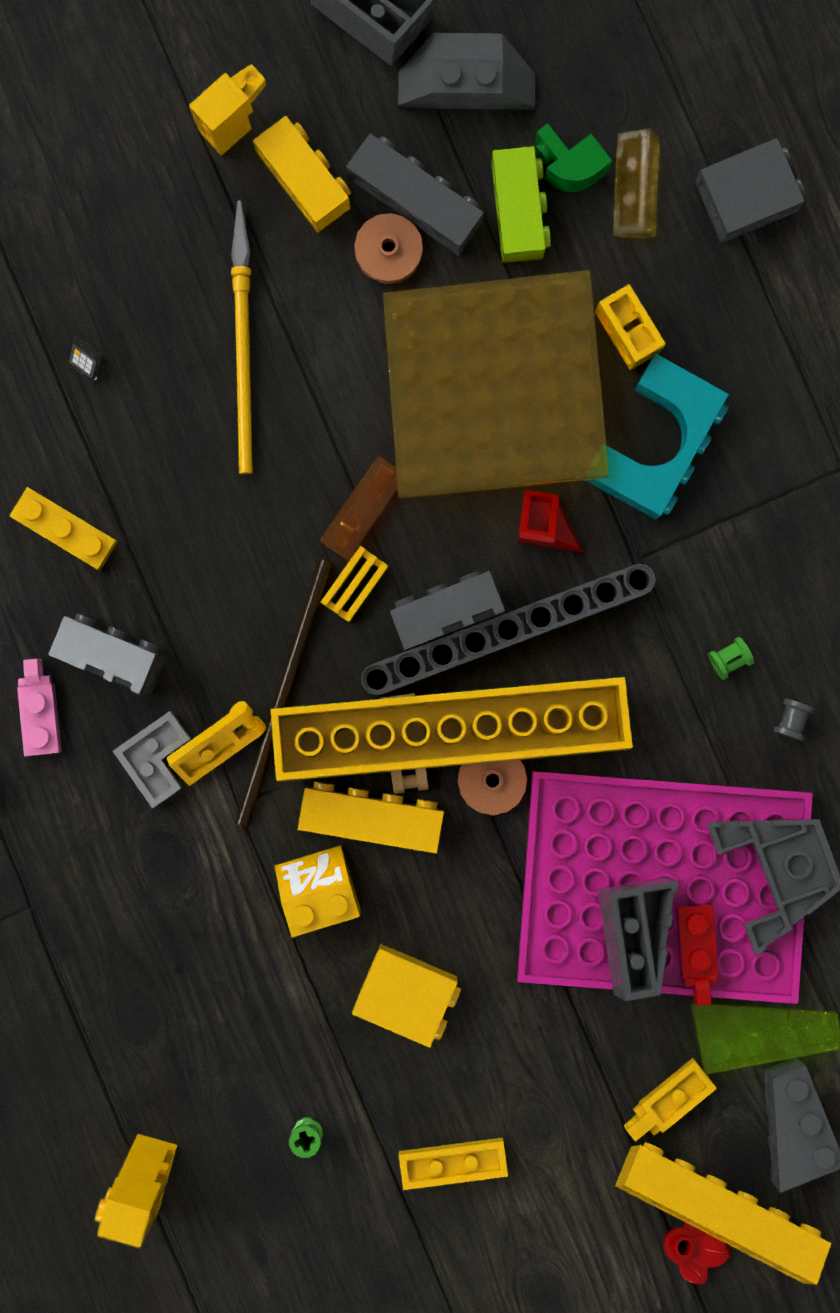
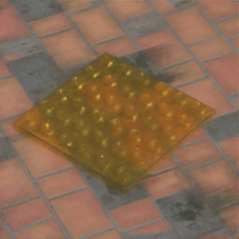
[383,270,609,498]

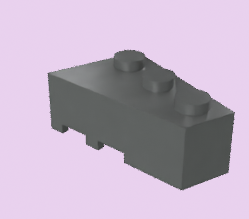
[598,878,678,1001]

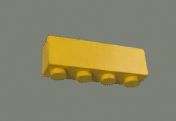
[298,781,444,854]

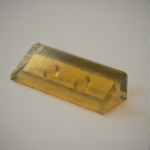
[613,129,659,238]

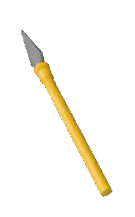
[231,200,253,474]

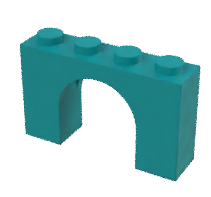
[584,353,729,520]

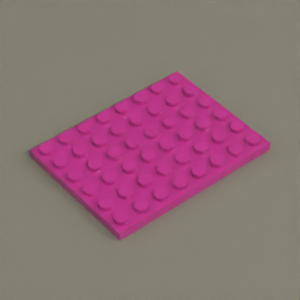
[517,771,813,1004]

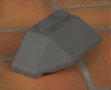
[398,33,535,110]

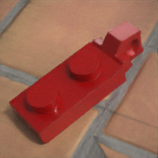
[676,903,718,1006]

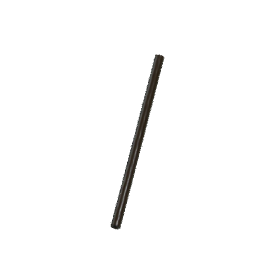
[235,559,332,827]

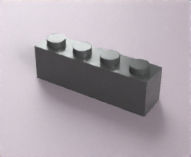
[346,133,484,256]

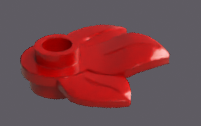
[663,1223,731,1284]

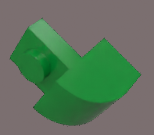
[534,123,612,192]

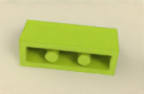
[491,146,551,263]

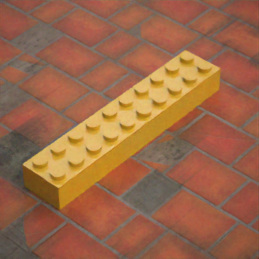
[270,677,633,782]

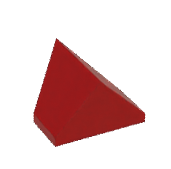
[516,490,584,554]

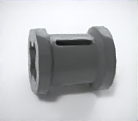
[773,698,815,742]

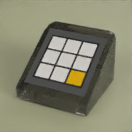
[67,335,109,382]

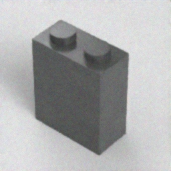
[695,138,805,243]

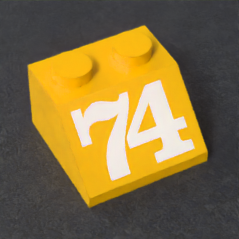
[275,845,361,937]

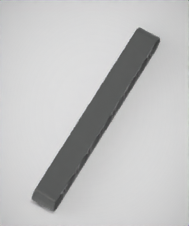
[361,564,656,695]

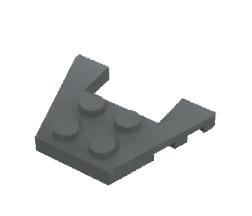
[706,819,840,955]

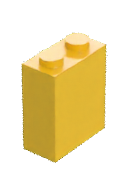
[352,944,461,1048]

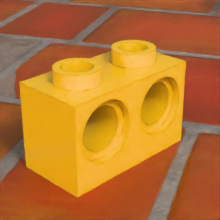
[595,284,666,371]

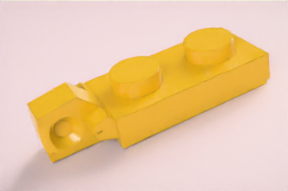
[624,1058,716,1142]

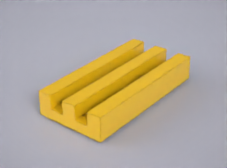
[321,546,389,622]

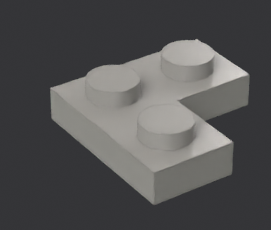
[113,711,192,808]

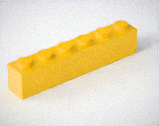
[615,1142,831,1285]

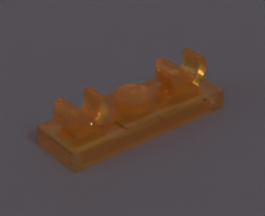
[319,456,407,561]

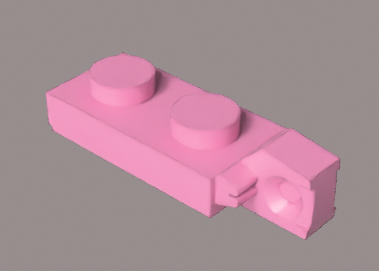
[17,658,62,756]

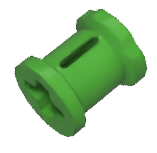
[708,636,754,680]
[289,1117,323,1158]

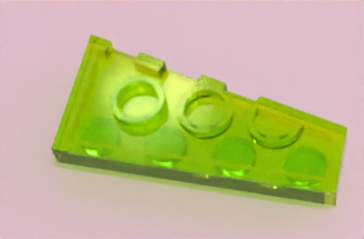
[690,1002,840,1074]

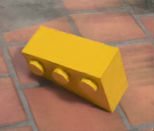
[95,1134,178,1248]

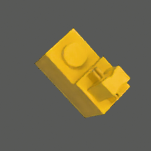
[189,64,267,156]

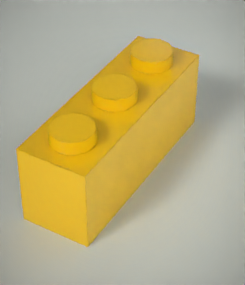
[253,116,351,233]

